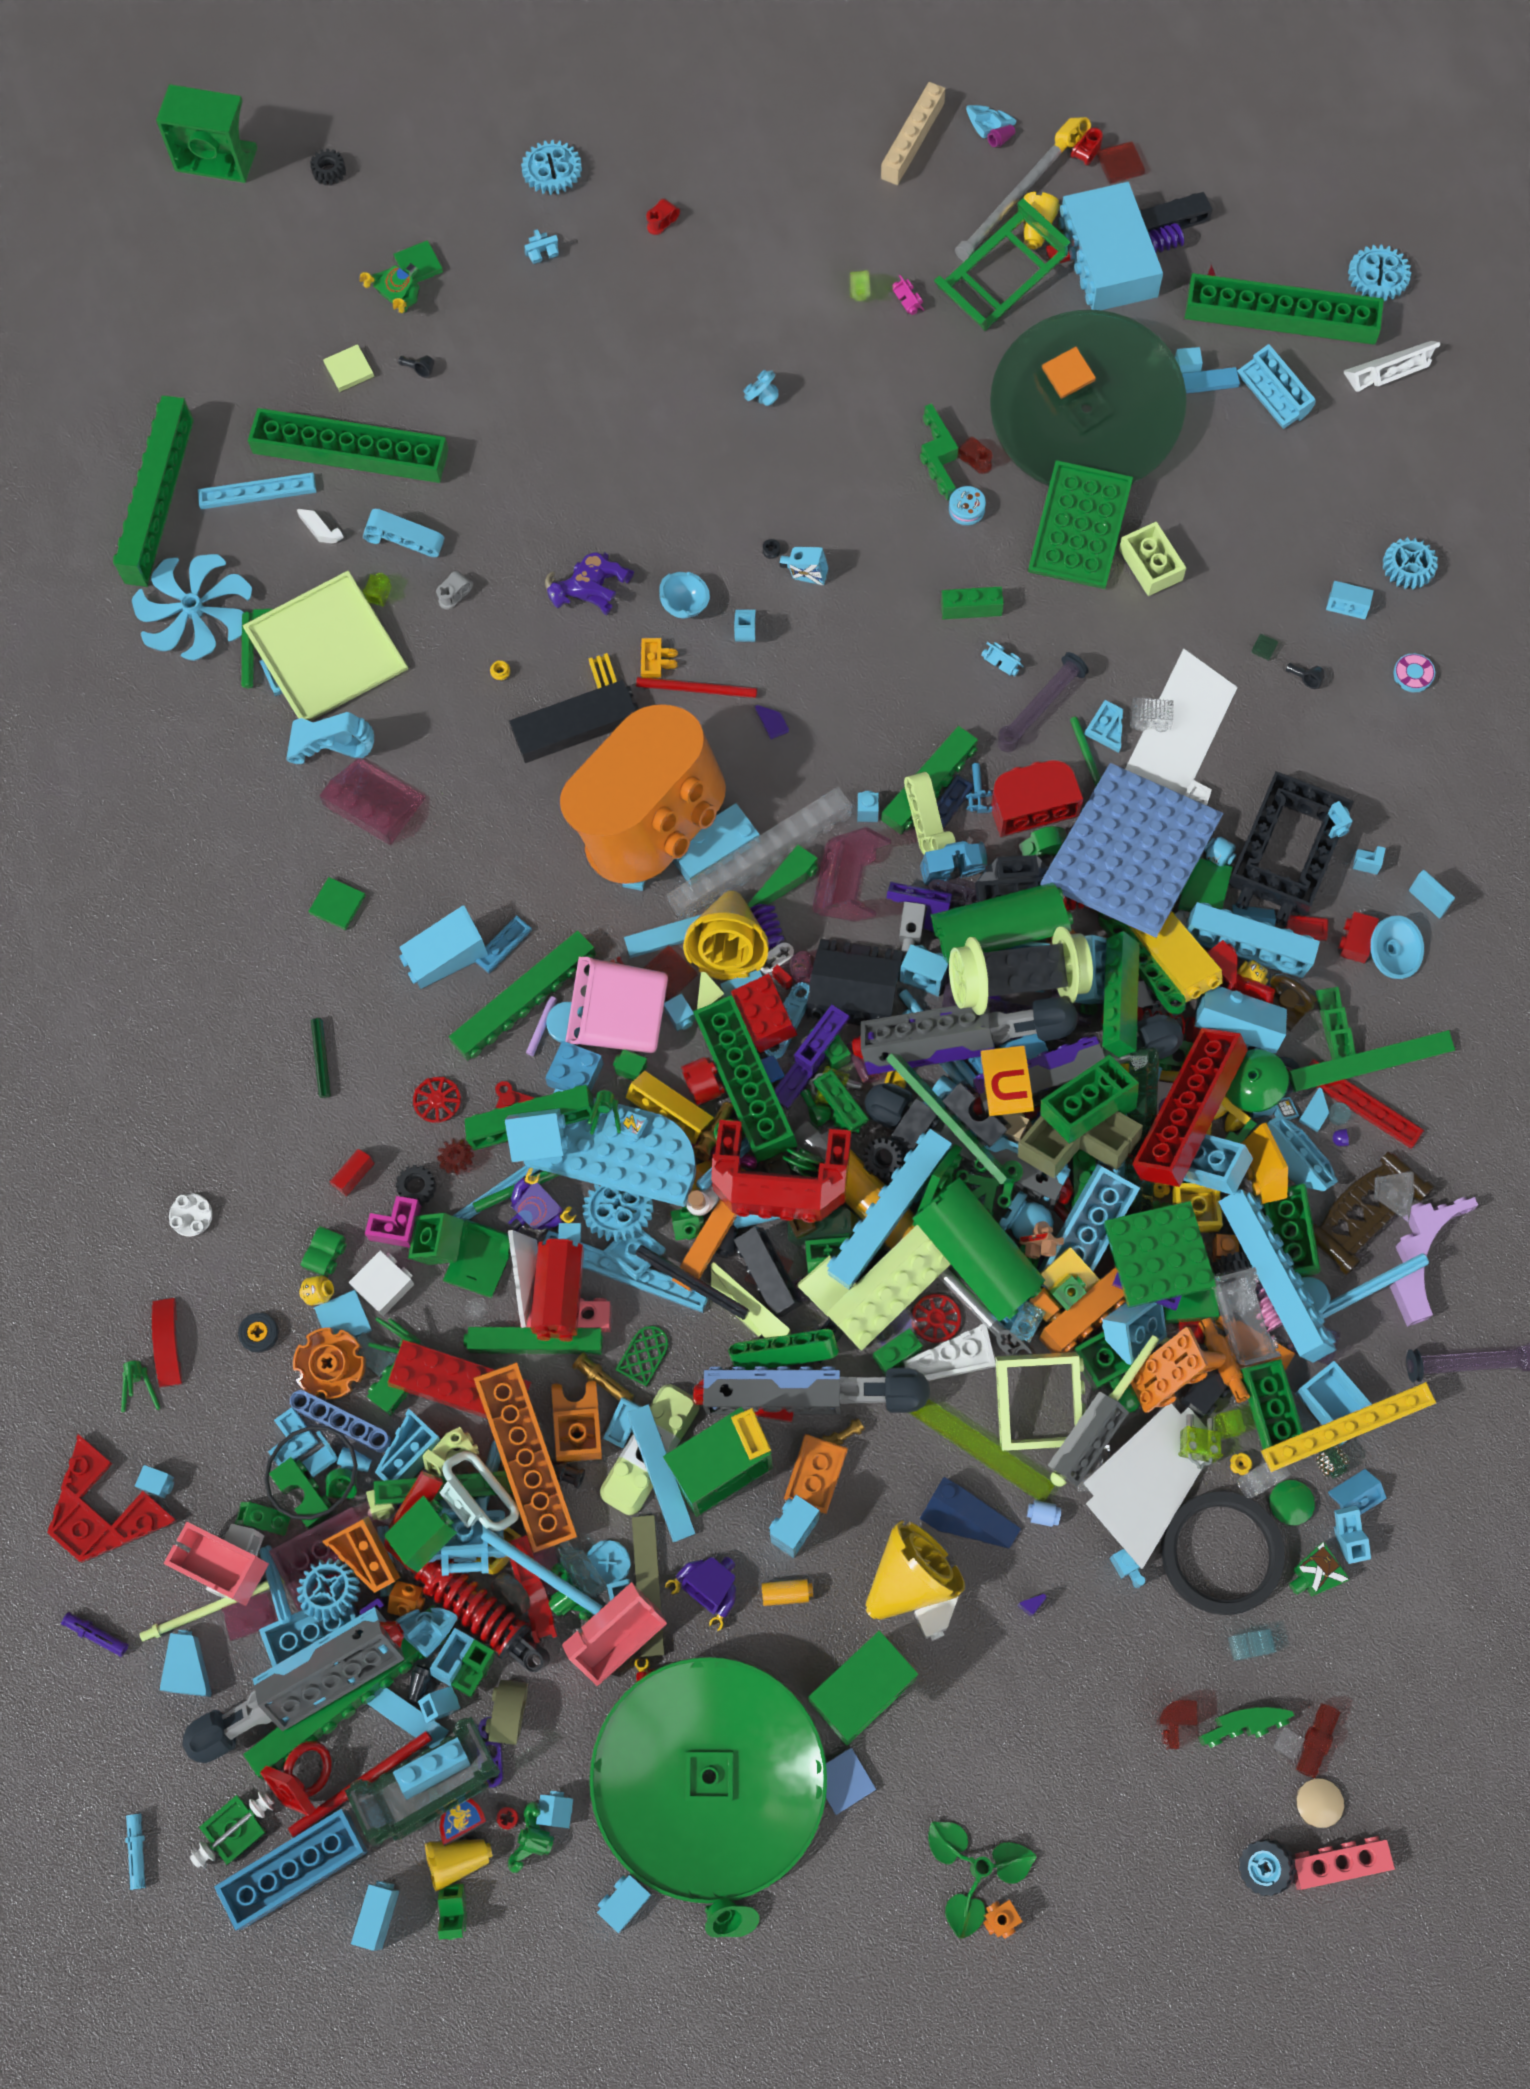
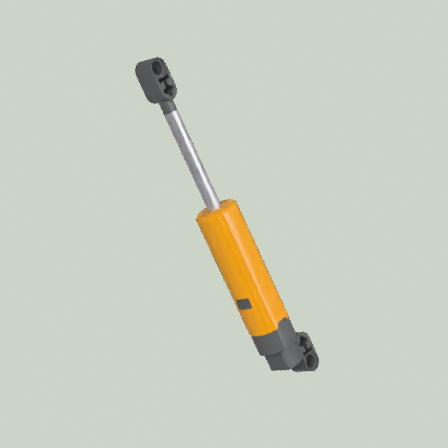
[782,1120,1035,1356]

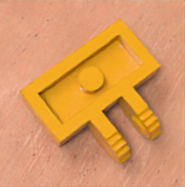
[641,638,678,678]

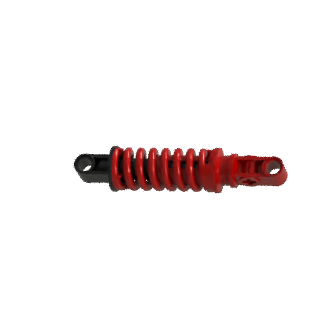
[384,1538,550,1672]

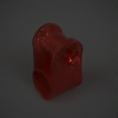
[958,437,993,474]

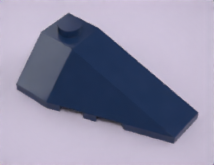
[920,1477,1021,1549]

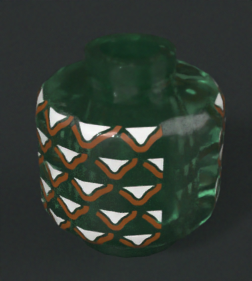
[1315,1445,1350,1479]

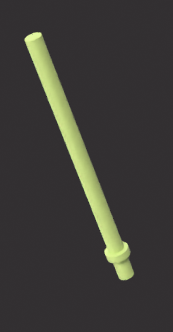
[140,1574,287,1642]

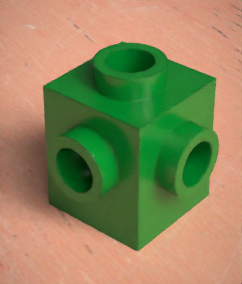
[671,1207,704,1240]

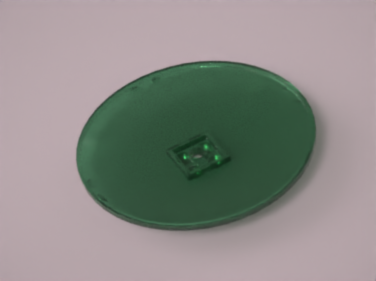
[990,310,1187,487]

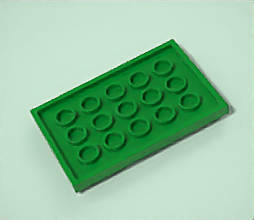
[1028,460,1133,589]

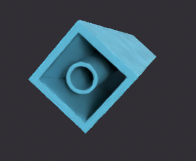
[399,906,488,989]

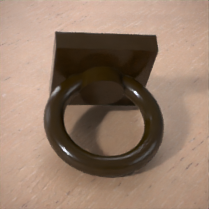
[1270,973,1318,1032]

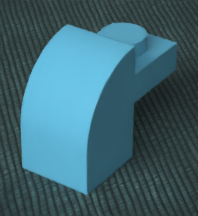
[734,610,756,642]
[1334,1506,1371,1564]

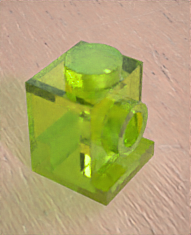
[362,573,392,607]

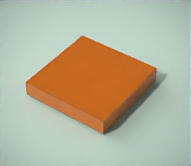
[1042,347,1096,399]

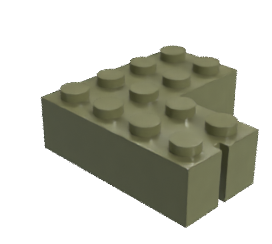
[1018,1111,1143,1179]

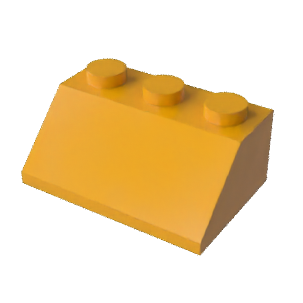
[1241,1123,1288,1204]

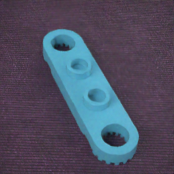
[765,982,810,1059]

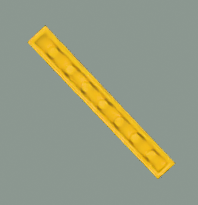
[1261,1382,1436,1472]

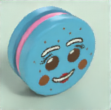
[949,486,986,525]

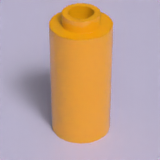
[761,1579,813,1606]

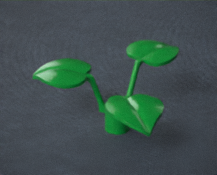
[928,1821,1036,1939]

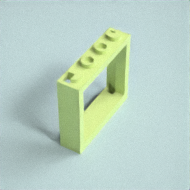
[995,1352,1086,1451]

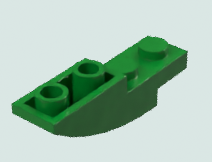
[1198,1707,1295,1748]

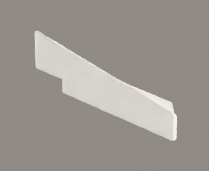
[1344,341,1440,392]

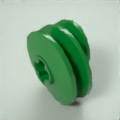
[782,1148,824,1177]

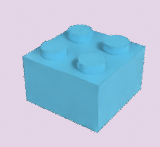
[900,945,949,997]

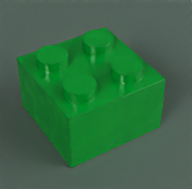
[408,1213,464,1265]

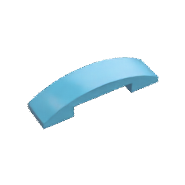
[367,1687,449,1750]

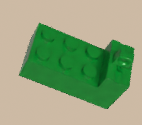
[1041,1054,1139,1144]

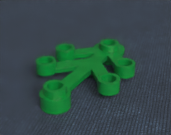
[956,1159,1023,1217]

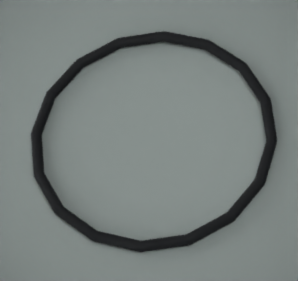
[264,1426,358,1520]

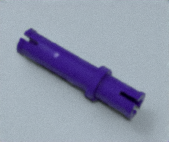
[61,1612,129,1657]

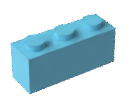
[393,1737,471,1800]

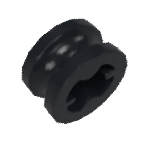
[763,539,780,559]

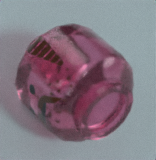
[789,951,815,983]

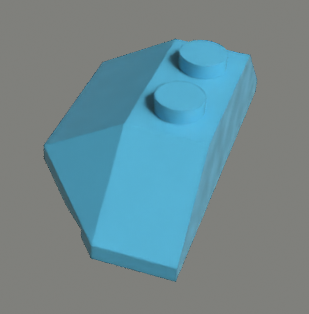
[1267,1115,1338,1191]

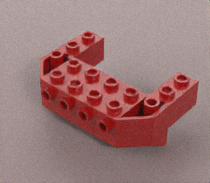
[711,1120,851,1223]

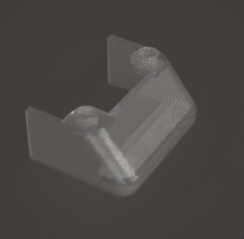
[1213,1266,1281,1366]

